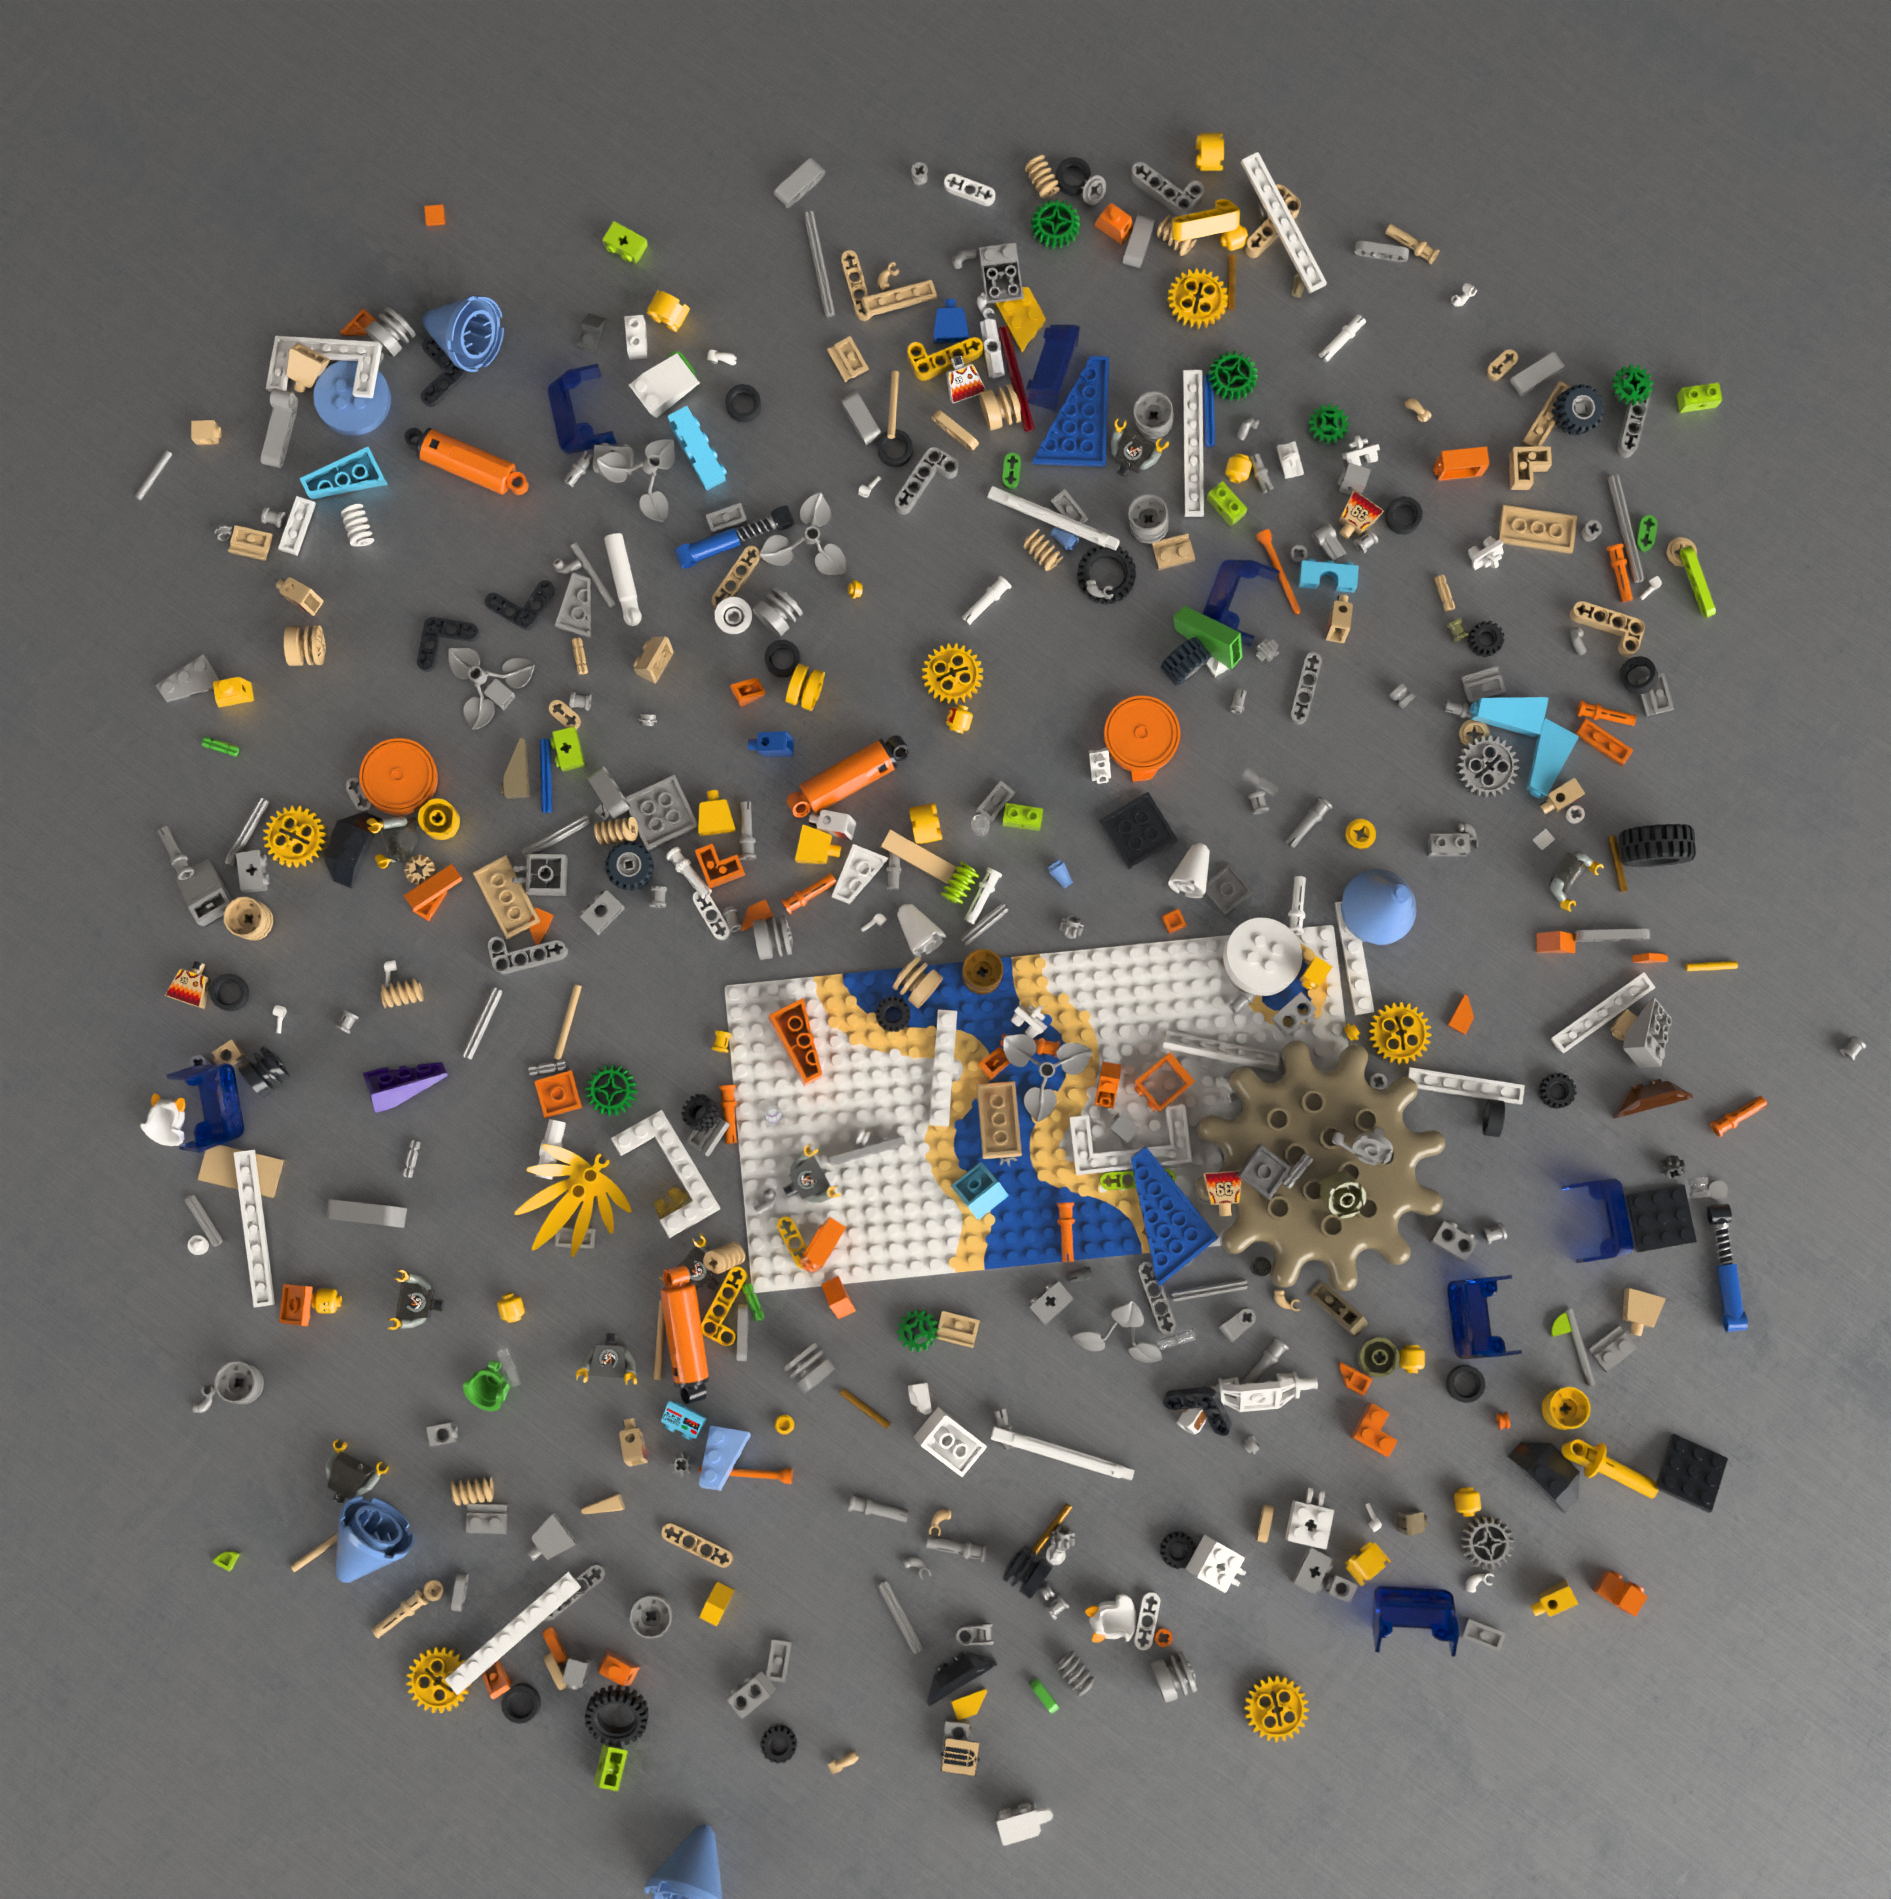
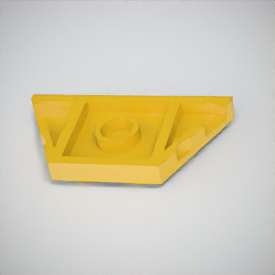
[994,287,1046,352]

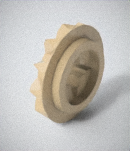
[1666,537,1697,568]
[1459,719,1490,747]
[404,855,435,885]

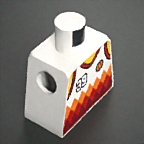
[946,355,986,403]
[809,810,856,841]

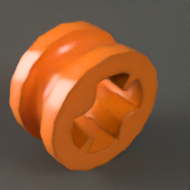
[1496,1411,1510,1430]
[1154,1628,1173,1647]

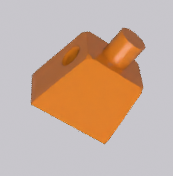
[1094,203,1133,245]
[597,1649,640,1686]

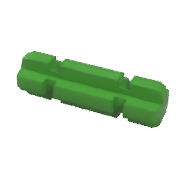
[202,736,240,757]
[742,1283,765,1321]

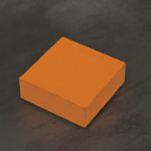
[425,204,445,226]
[1161,908,1187,934]

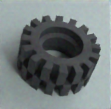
[1468,621,1505,657]
[876,996,911,1032]
[1539,1073,1577,1109]
[681,1094,719,1132]
[1160,1532,1196,1569]
[760,1725,797,1764]

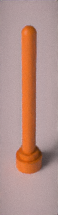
[1256,529,1301,615]
[698,1466,793,1484]

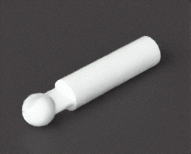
[604,533,642,626]

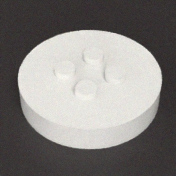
[1223,918,1302,996]

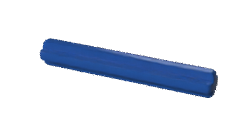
[1202,374,1215,447]
[539,738,552,813]

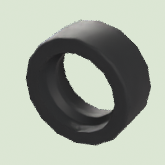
[1056,157,1091,196]
[725,384,762,422]
[877,429,913,467]
[1385,496,1423,535]
[765,640,801,677]
[1620,656,1658,695]
[209,974,249,1011]
[1482,1099,1505,1137]
[1446,1365,1486,1403]
[501,1683,541,1724]

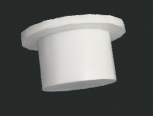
[715,597,752,634]

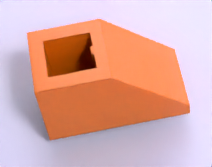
[1094,1061,1122,1108]

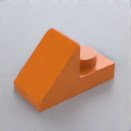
[482,1660,512,1700]

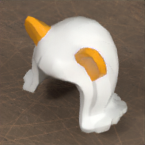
[139,1093,185,1146]
[1085,1593,1137,1643]

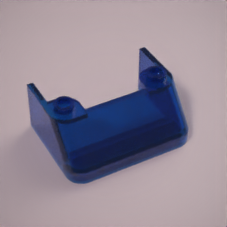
[1026,324,1081,412]
[548,364,617,454]
[1203,559,1280,647]
[166,1063,244,1153]
[1562,1178,1634,1263]
[1447,1275,1522,1359]
[1372,1586,1460,1657]

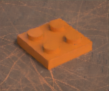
[534,1070,583,1119]
[279,1284,313,1326]

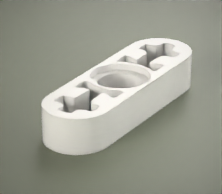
[944,174,995,206]
[693,891,730,940]
[1134,1592,1160,1650]

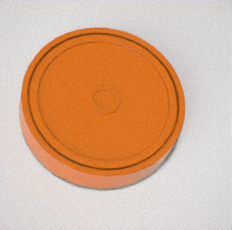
[1103,696,1180,773]
[359,738,438,816]

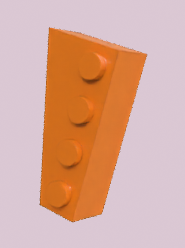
[768,998,822,1086]

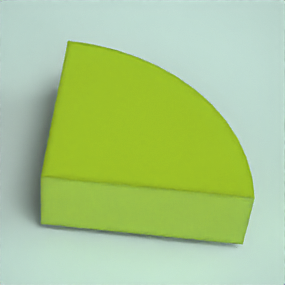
[1551,1313,1572,1337]
[212,1551,240,1571]

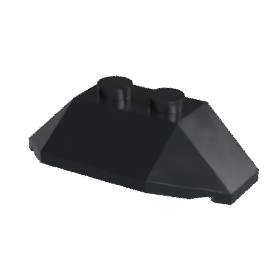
[322,812,382,889]
[1508,1442,1580,1513]
[927,1652,997,1707]

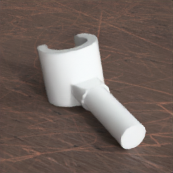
[858,476,881,497]
[1639,576,1662,600]
[860,914,887,932]
[384,960,397,987]
[273,1005,287,1033]
[1365,1503,1382,1532]

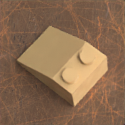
[633,636,674,684]

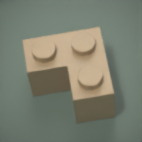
[1509,446,1552,490]

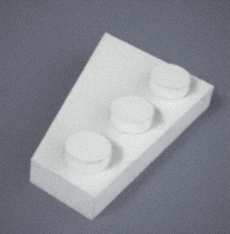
[832,844,889,905]

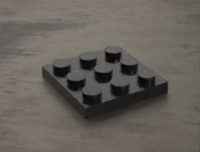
[1099,792,1178,870]
[1626,1184,1697,1252]
[1654,1434,1728,1513]

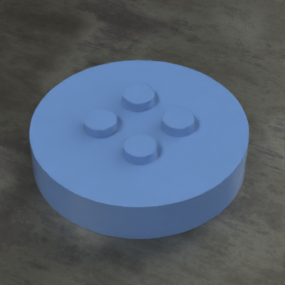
[313,360,391,436]

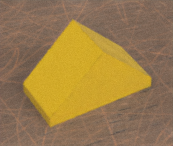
[699,1581,735,1626]

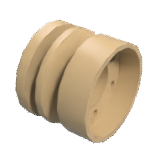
[979,383,1021,431]
[284,625,326,666]
[224,897,273,941]
[892,956,943,1009]

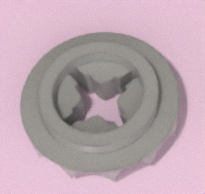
[1081,175,1106,205]

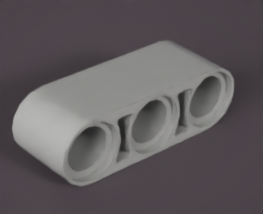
[774,158,825,208]
[1123,213,1156,269]
[1510,352,1565,396]
[839,390,882,445]
[587,766,631,819]

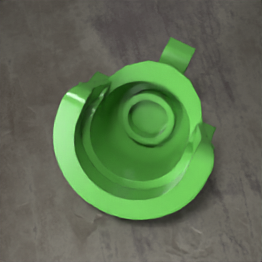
[463,1360,510,1411]

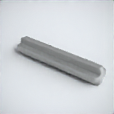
[960,903,1008,945]
[185,1195,223,1247]

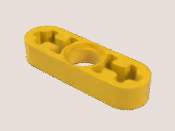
[777,1217,807,1269]

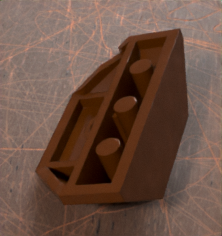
[1613,1079,1693,1119]

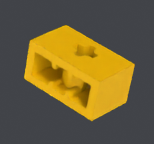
[1299,956,1333,990]

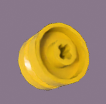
[786,663,825,711]

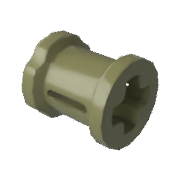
[1446,618,1469,643]

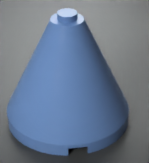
[422,295,504,372]
[1341,869,1416,945]
[335,1496,414,1583]
[644,1825,723,1899]

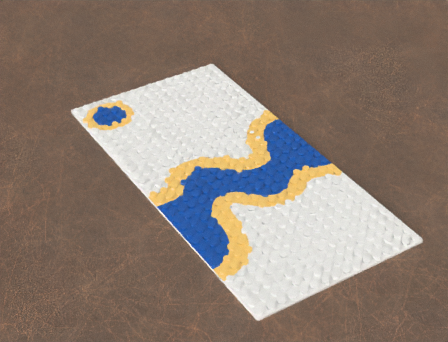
[725,925,1348,1293]

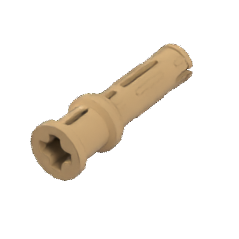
[1385,223,1440,265]
[371,1589,428,1638]

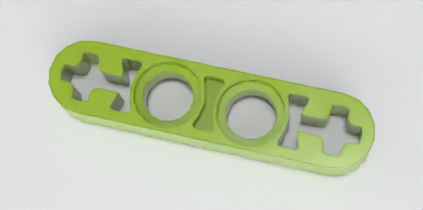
[1680,545,1716,618]
[1099,1169,1176,1190]

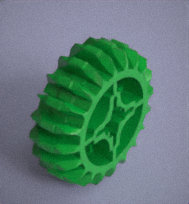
[1030,198,1081,249]
[1208,350,1258,401]
[585,1064,638,1116]

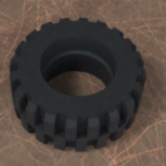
[1619,824,1696,867]

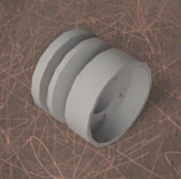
[365,306,416,357]
[1134,391,1173,439]
[1128,494,1169,544]
[752,586,803,637]
[753,915,793,960]
[784,1343,836,1394]
[214,1361,264,1405]
[630,1594,672,1639]
[1150,1651,1197,1703]

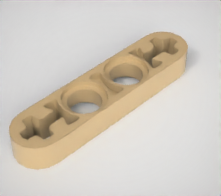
[841,250,872,321]
[712,546,760,609]
[661,1523,733,1567]

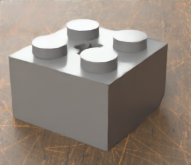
[512,854,568,896]

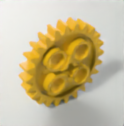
[1167,268,1228,329]
[922,643,983,705]
[263,806,327,868]
[1368,1002,1432,1065]
[406,1646,472,1713]
[1244,1675,1309,1742]

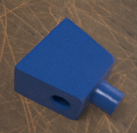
[933,299,969,344]
[748,731,794,758]

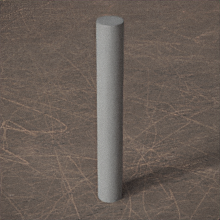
[135,450,173,500]

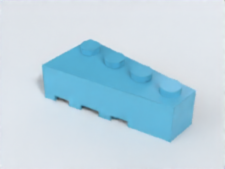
[667,406,727,491]
[300,447,388,500]

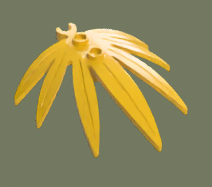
[515,1144,632,1257]

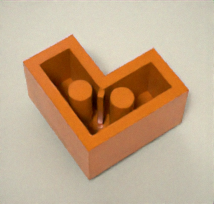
[695,843,746,889]
[1351,1403,1398,1458]
[1592,1570,1648,1617]

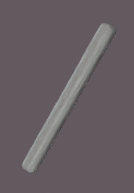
[804,211,835,317]
[1608,475,1644,583]

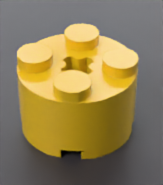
[1195,132,1224,171]
[647,290,690,332]
[418,798,460,840]
[909,802,942,844]
[1345,1541,1391,1586]

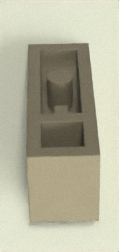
[501,738,530,799]
[1309,1280,1368,1338]
[1397,1510,1427,1536]

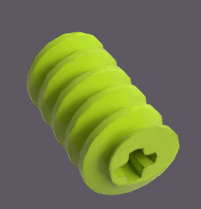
[940,861,979,904]

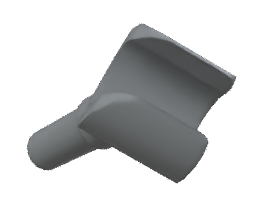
[1332,1133,1356,1155]

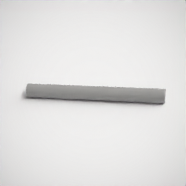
[570,543,616,609]
[1564,1308,1595,1386]

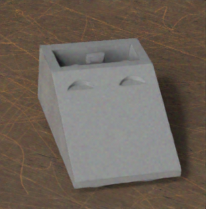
[978,243,1024,304]
[175,858,232,927]
[1623,997,1672,1068]

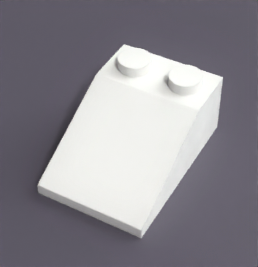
[629,354,700,418]
[914,1407,987,1477]

